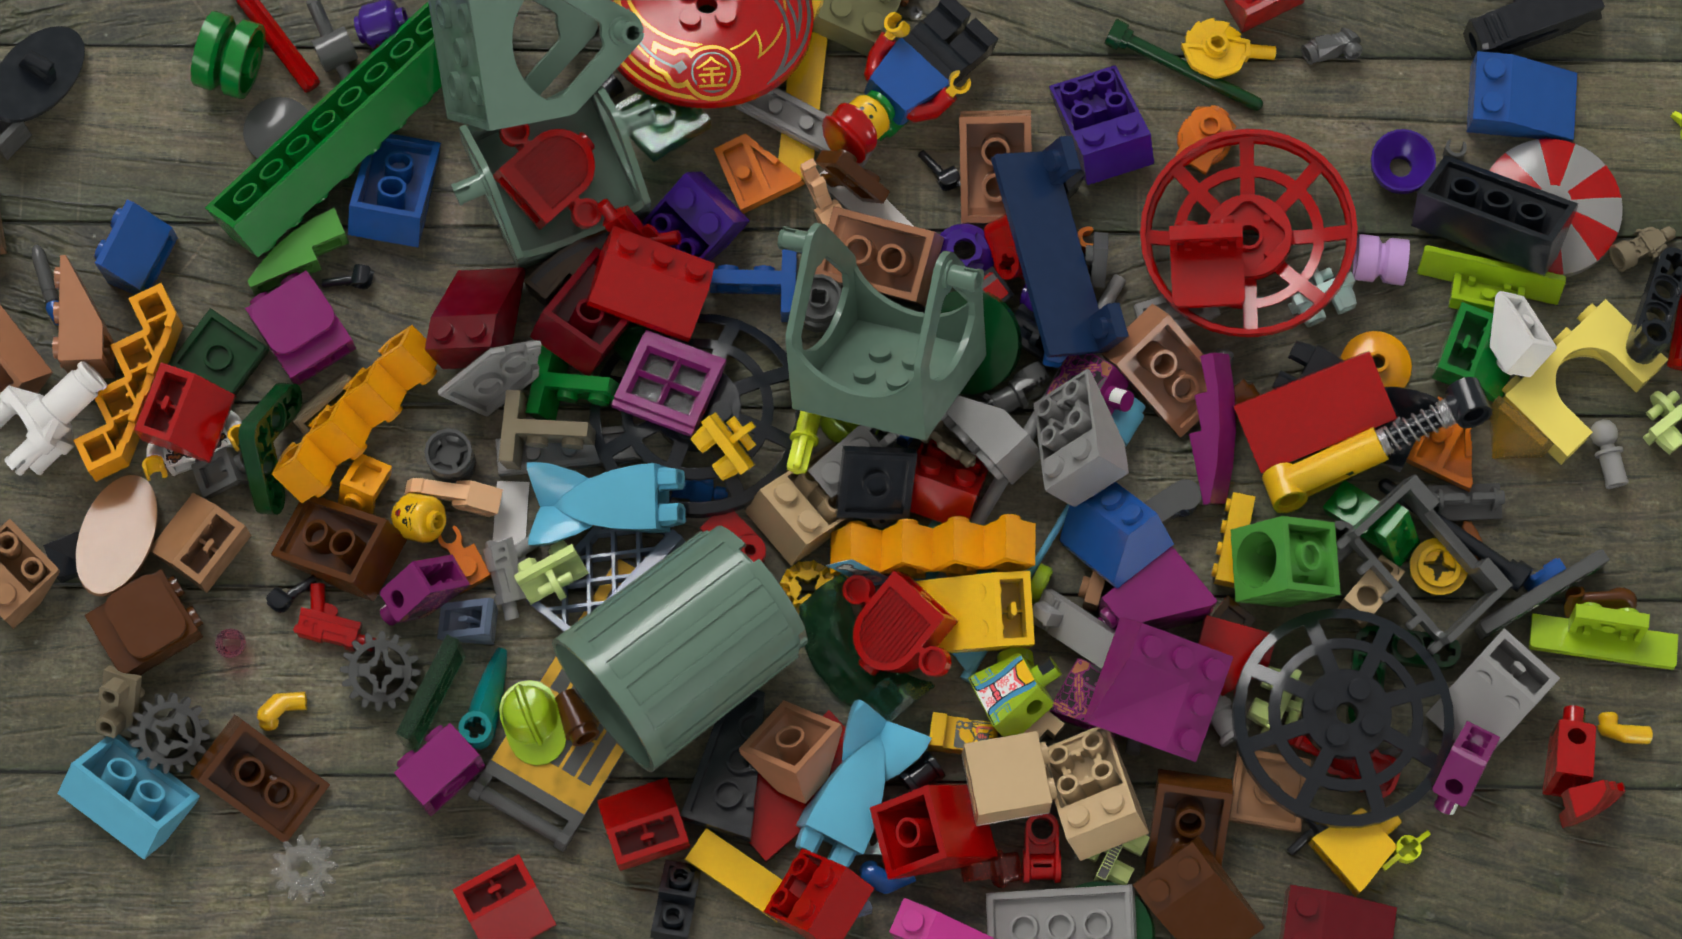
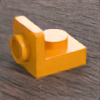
[338,454,392,514]

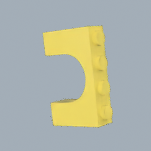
[1499,299,1668,465]

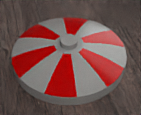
[1489,139,1623,278]

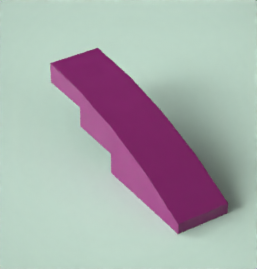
[1189,353,1236,505]

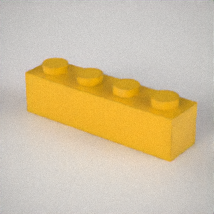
[1211,492,1255,588]

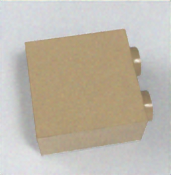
[962,731,1057,826]

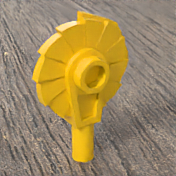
[1181,18,1276,79]

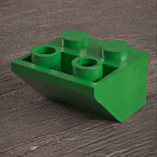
[1432,302,1510,404]

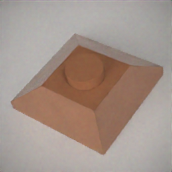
[739,700,842,804]

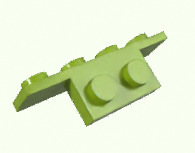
[1417,245,1566,313]
[1529,602,1678,670]

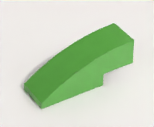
[248,208,349,296]

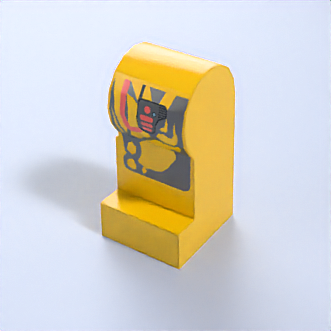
[928,712,999,754]

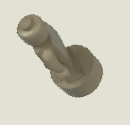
[1609,226,1676,272]
[920,420,976,468]

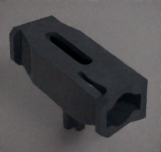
[1463,0,1605,59]

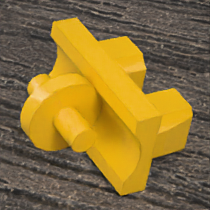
[691,412,756,481]

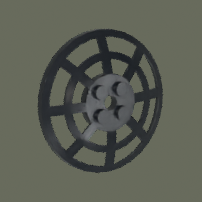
[590,314,800,518]
[1232,609,1454,828]

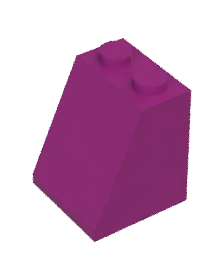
[1097,546,1217,630]

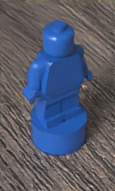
[671,479,728,502]

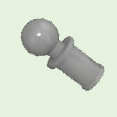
[1590,419,1629,489]

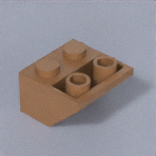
[150,493,252,593]
[0,519,60,629]

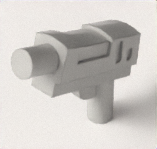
[483,536,539,621]

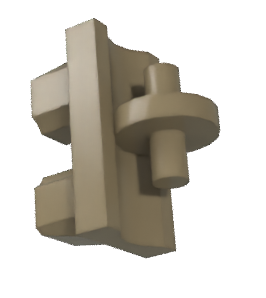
[95,665,145,738]

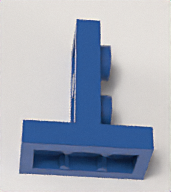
[710,249,797,322]

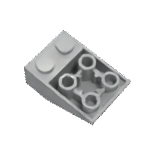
[1034,369,1129,507]
[941,395,1041,485]
[1425,628,1560,749]

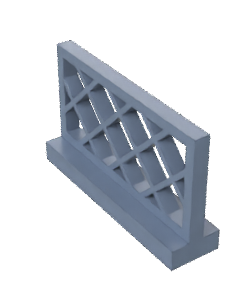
[526,526,686,632]

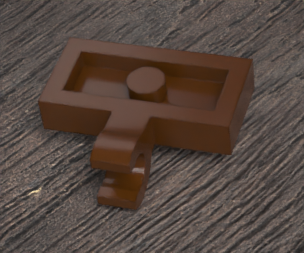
[815,149,890,204]

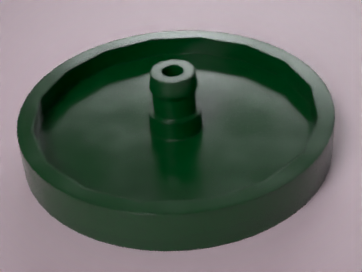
[941,290,1022,395]

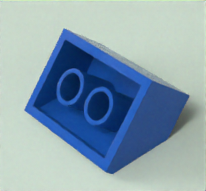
[1059,482,1174,589]

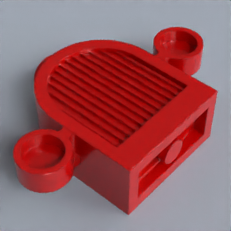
[493,124,602,230]
[843,570,958,677]

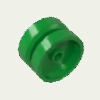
[191,11,265,99]

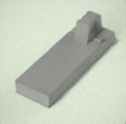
[1032,589,1116,669]

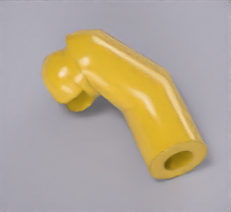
[256,692,307,731]
[1597,712,1653,744]

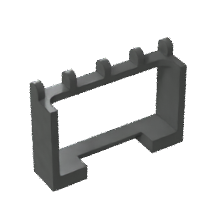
[1336,474,1512,656]

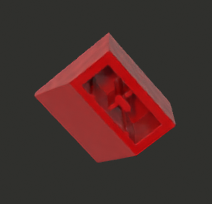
[134,362,236,463]
[910,439,989,523]
[597,777,690,871]
[763,848,874,939]
[452,854,557,939]

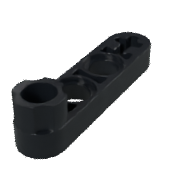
[1626,247,1682,364]

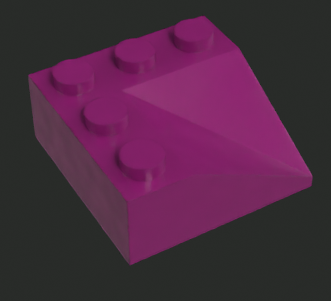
[1083,616,1233,762]

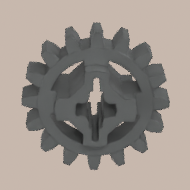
[340,631,420,711]
[127,692,210,774]

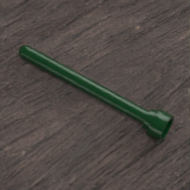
[1104,19,1263,111]

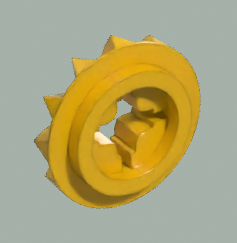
[1409,538,1468,596]
[780,560,838,619]

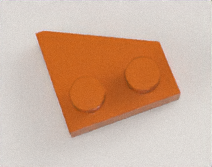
[713,133,805,214]
[1406,396,1473,492]

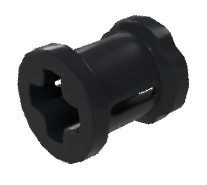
[898,750,946,792]

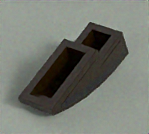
[524,229,611,307]

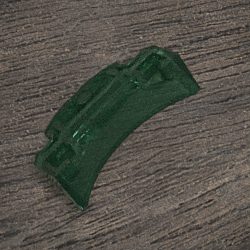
[799,573,935,721]

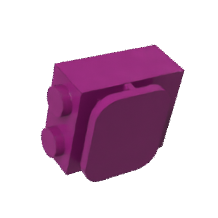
[245,270,356,385]

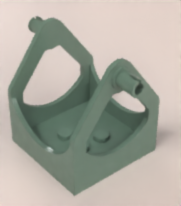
[428,0,644,131]
[451,85,658,269]
[778,223,986,441]

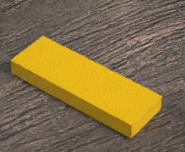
[684,828,782,923]

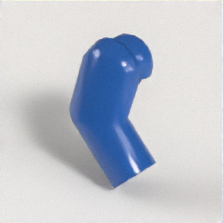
[859,860,916,894]

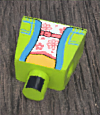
[968,653,1062,737]

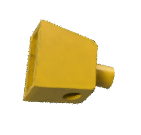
[1308,806,1402,897]

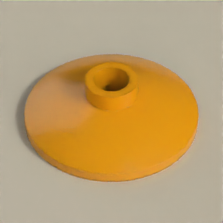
[1341,331,1412,388]

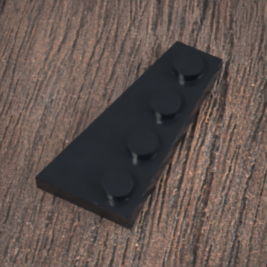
[680,690,766,842]

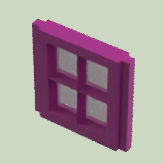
[611,330,727,437]

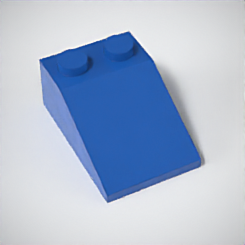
[1466,51,1578,142]
[348,134,441,248]

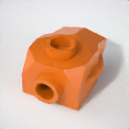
[1175,105,1237,175]

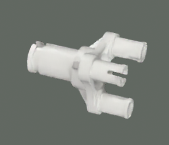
[0,361,107,476]

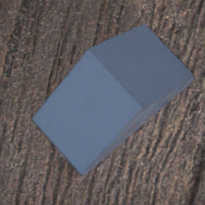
[437,598,498,645]

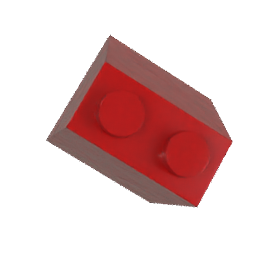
[869,785,998,880]

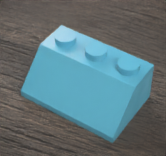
[57,734,200,859]

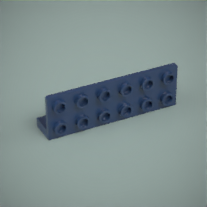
[991,136,1129,358]

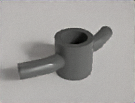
[306,0,358,81]

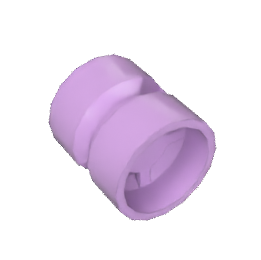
[1352,234,1410,286]

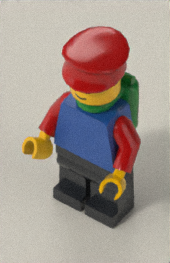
[822,0,999,164]

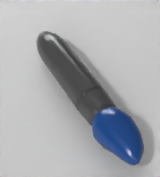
[32,245,59,326]

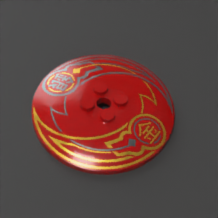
[611,0,814,108]

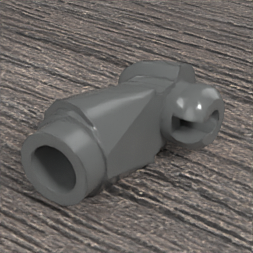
[1301,28,1363,65]

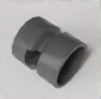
[803,274,842,333]
[424,428,476,483]

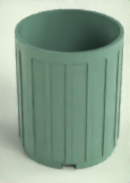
[552,525,808,772]

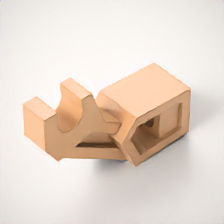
[800,158,842,227]
[404,478,503,517]

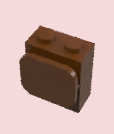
[84,569,204,675]

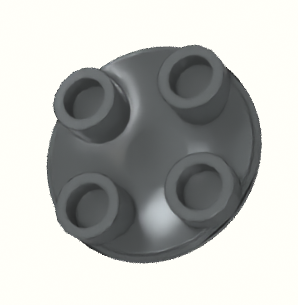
[243,97,309,159]

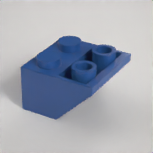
[94,199,178,295]

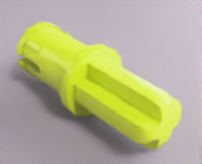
[786,411,821,475]

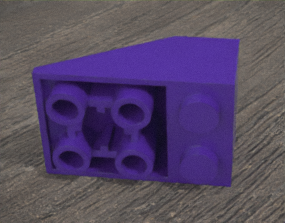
[1049,65,1154,185]
[642,171,750,262]

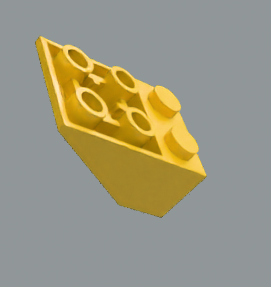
[916,571,1035,653]

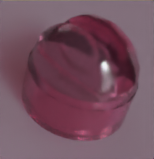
[215,628,246,658]

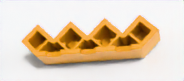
[73,283,183,482]
[272,325,437,503]
[830,514,1036,579]

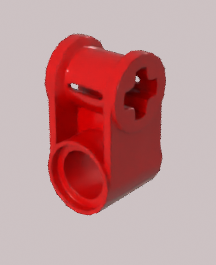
[984,214,1024,280]
[1022,813,1061,883]

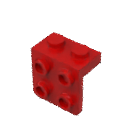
[1169,219,1245,309]

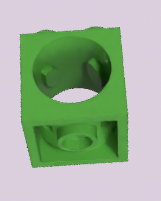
[1230,516,1341,608]

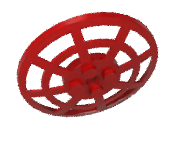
[1140,128,1358,337]

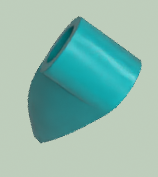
[458,648,507,750]

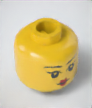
[391,493,446,543]

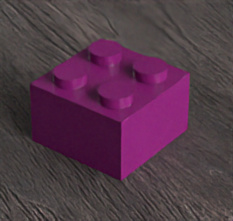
[394,723,486,816]

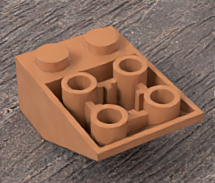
[52,255,115,379]

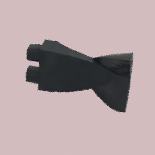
[1272,340,1439,473]

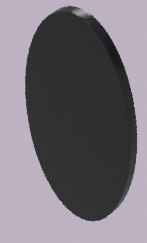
[0,26,85,123]

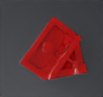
[1197,615,1275,696]

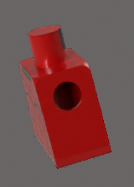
[1542,705,1596,797]

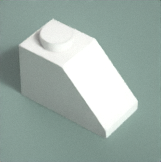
[1489,291,1557,378]

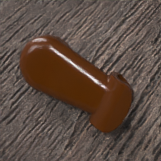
[1564,586,1637,618]

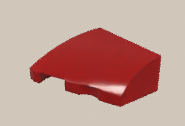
[1558,780,1626,828]

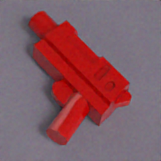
[596,199,681,246]
[293,583,376,652]

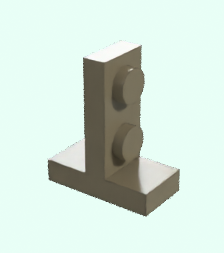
[498,390,596,470]

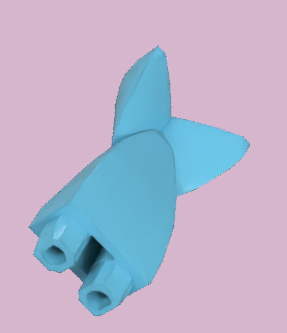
[527,462,686,546]
[795,699,932,867]

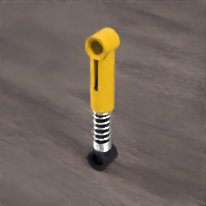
[1262,377,1492,513]

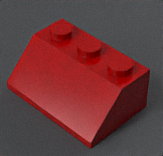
[586,226,715,342]

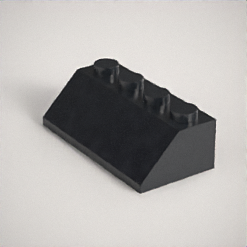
[1411,155,1579,276]

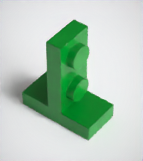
[525,345,620,421]
[1323,480,1420,567]

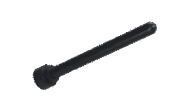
[1378,478,1534,592]

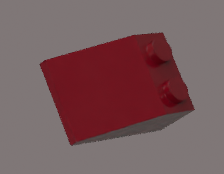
[529,247,631,376]
[425,267,526,369]
[1279,885,1397,939]

